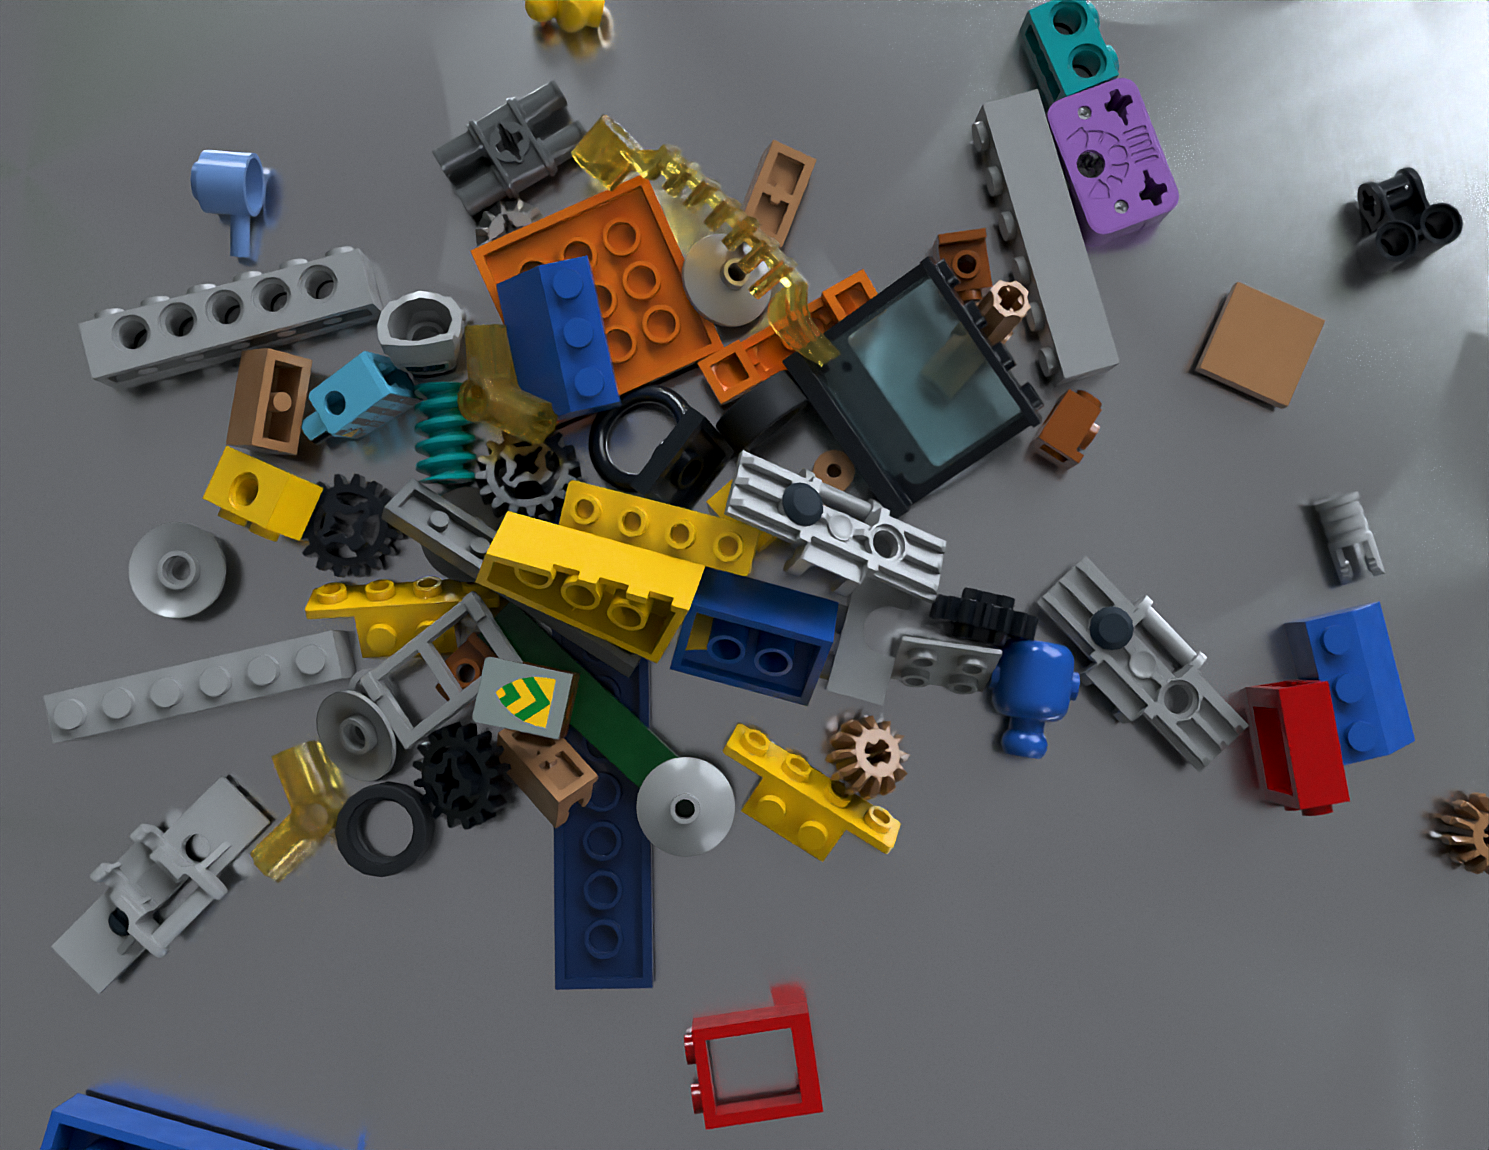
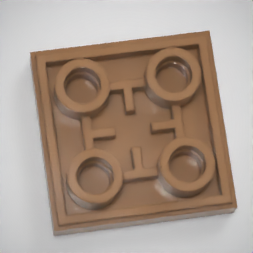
[1195,282,1325,409]

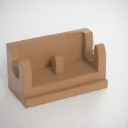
[730,139,817,253]
[497,728,598,829]

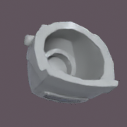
[377,291,466,375]

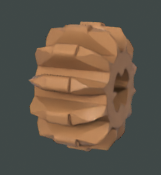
[824,715,910,800]
[1439,792,1489,875]

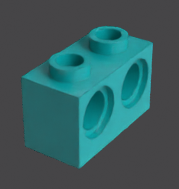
[1020,0,1119,104]

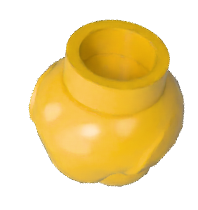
[525,0,605,33]

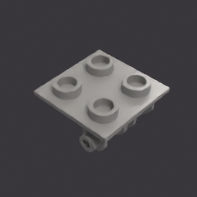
[890,635,1002,694]

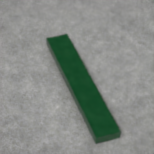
[478,602,695,818]

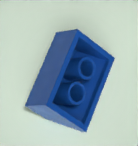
[496,255,622,427]
[670,566,839,706]
[1284,601,1415,765]

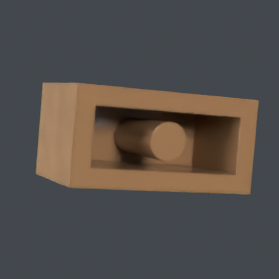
[226,348,313,455]

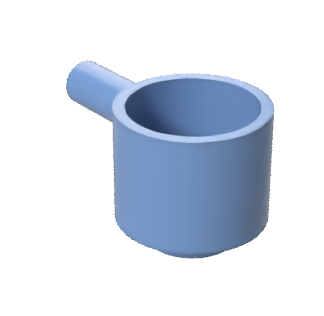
[190,150,265,257]

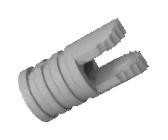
[1314,491,1385,586]

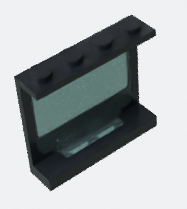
[782,256,1045,519]

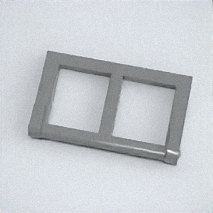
[360,591,523,749]

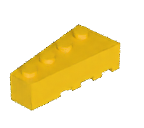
[475,511,705,664]

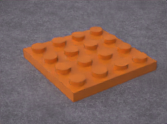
[470,173,724,428]

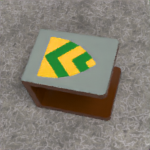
[472,657,581,740]

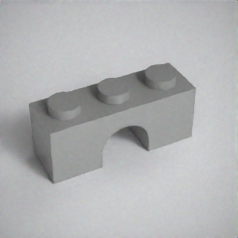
[819,552,912,706]

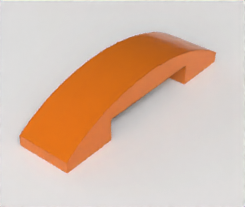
[697,269,887,406]

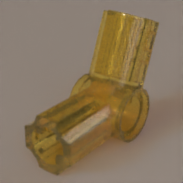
[457,324,558,444]
[249,740,344,883]

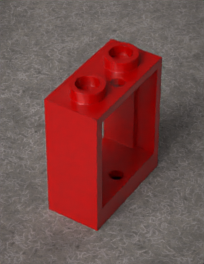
[1245,679,1350,816]
[684,1001,823,1130]

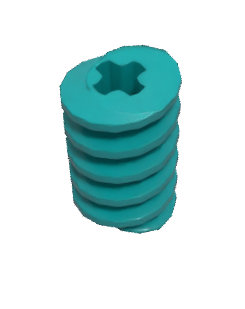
[413,382,477,484]

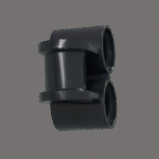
[1356,166,1463,274]

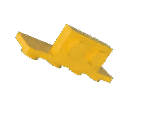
[559,480,761,576]
[305,576,502,658]
[722,723,901,862]

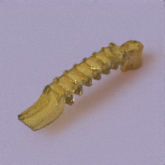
[571,114,841,366]

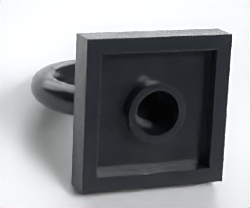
[588,384,734,510]

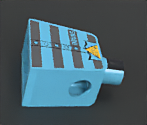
[301,351,423,445]

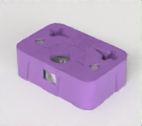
[1046,78,1179,247]

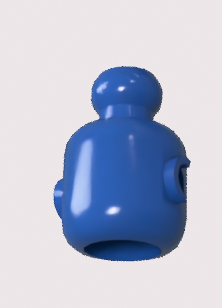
[987,638,1080,759]

